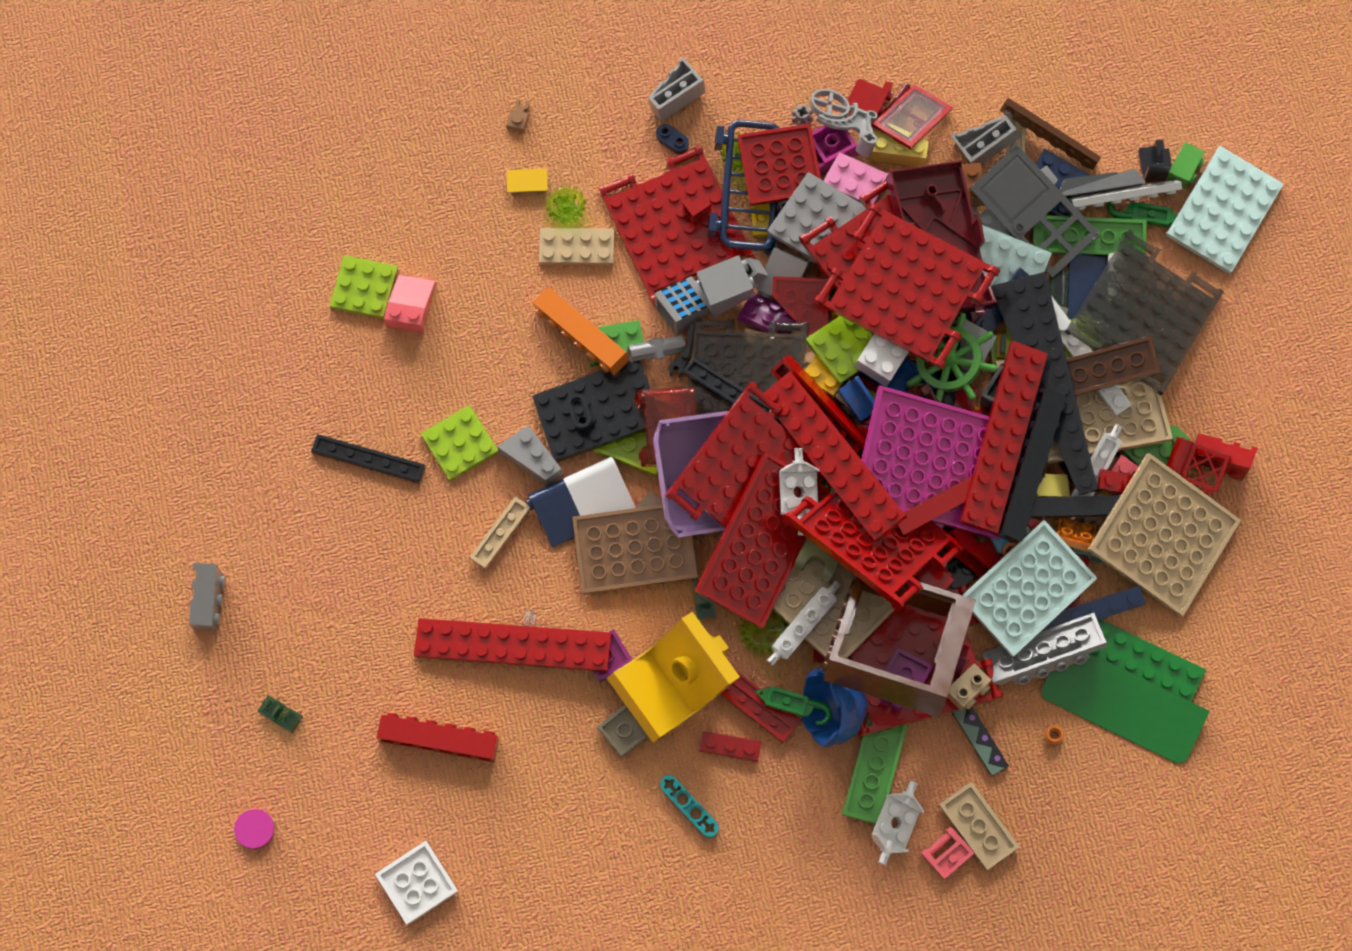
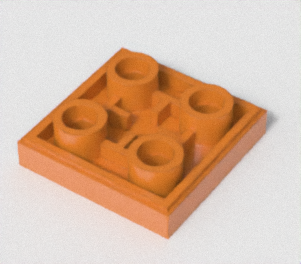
[1056,517,1097,552]

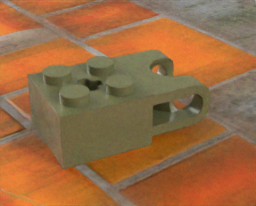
[794,538,840,584]

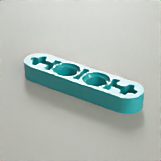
[660,775,719,838]

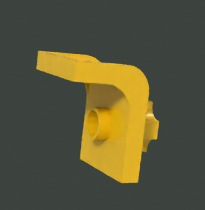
[607,612,740,743]

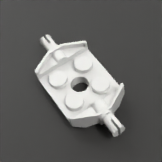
[779,448,820,535]
[872,781,924,866]

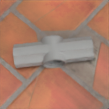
[627,335,686,362]

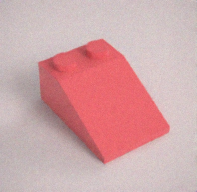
[384,275,436,333]

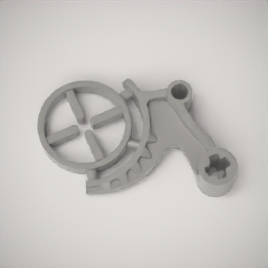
[809,89,878,157]

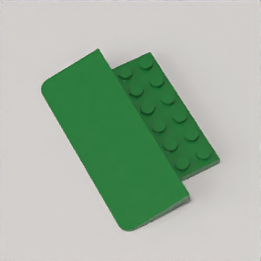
[1041,619,1210,763]

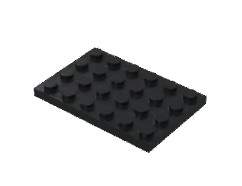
[532,360,661,463]

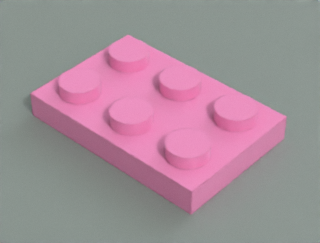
[824,152,888,204]

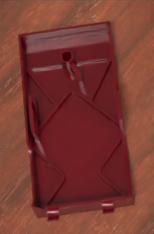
[886,160,997,315]

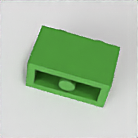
[1166,142,1205,189]

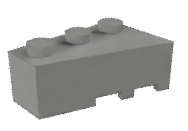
[648,57,706,122]

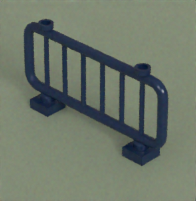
[707,120,779,251]

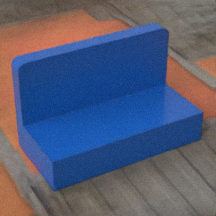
[837,376,875,422]

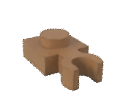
[506,99,530,132]

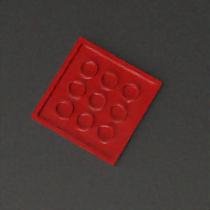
[737,123,821,206]

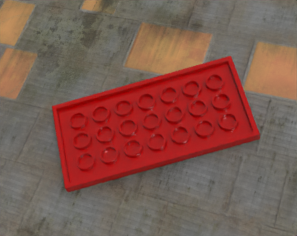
[694,452,831,629]

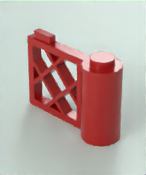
[1166,436,1232,495]

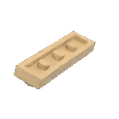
[470,497,530,570]

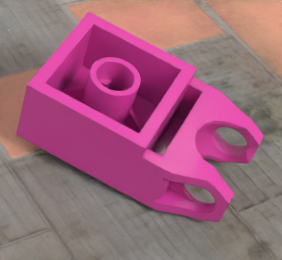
[812,125,859,176]

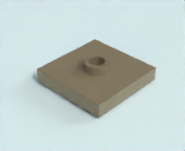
[596,705,648,759]

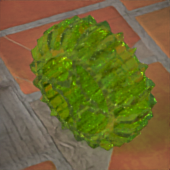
[738,609,789,656]

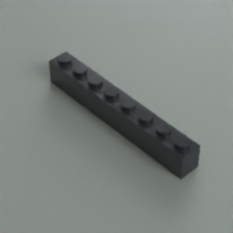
[993,387,1066,543]

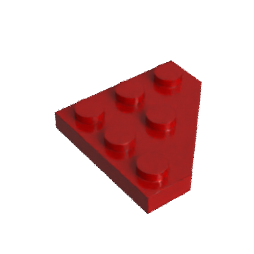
[772,276,829,335]

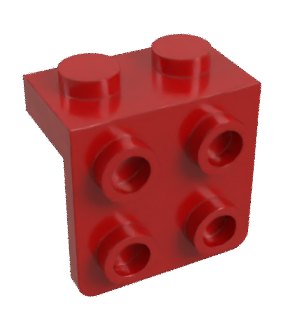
[847,79,894,119]

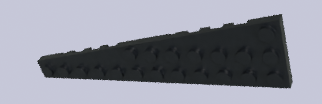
[991,272,1098,496]

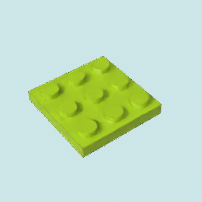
[329,255,398,319]
[805,316,873,385]
[421,405,498,481]

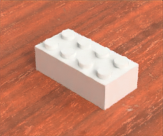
[854,334,908,387]

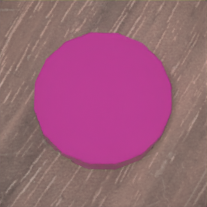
[234,809,275,850]

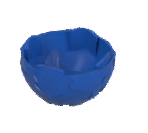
[802,668,868,747]

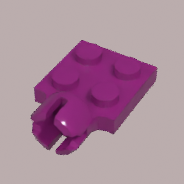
[737,292,796,336]
[593,629,632,691]
[880,648,933,711]

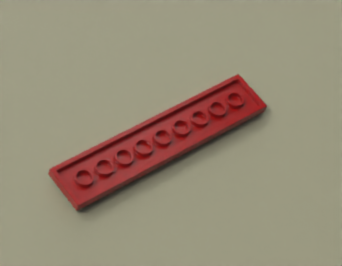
[959,340,1048,535]
[764,371,907,542]
[413,618,612,672]

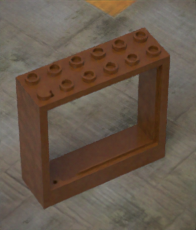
[822,574,976,718]

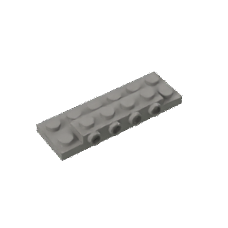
[982,613,1108,686]

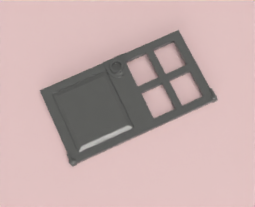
[969,143,1100,278]

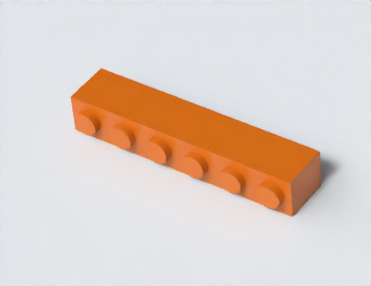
[533,287,630,376]

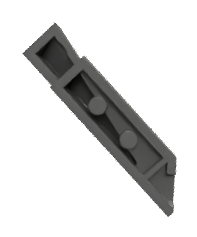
[1059,169,1146,198]

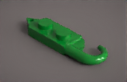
[1107,201,1177,228]
[756,686,832,725]

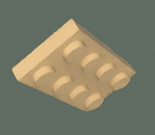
[539,228,615,266]
[939,782,1020,871]

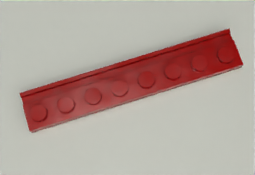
[720,669,801,743]

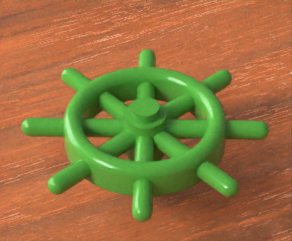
[906,312,998,403]

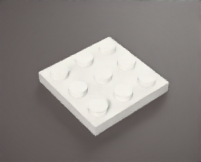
[375,841,459,926]

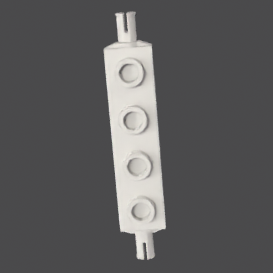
[1069,424,1123,520]
[767,581,841,666]

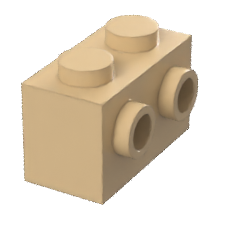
[947,663,991,711]

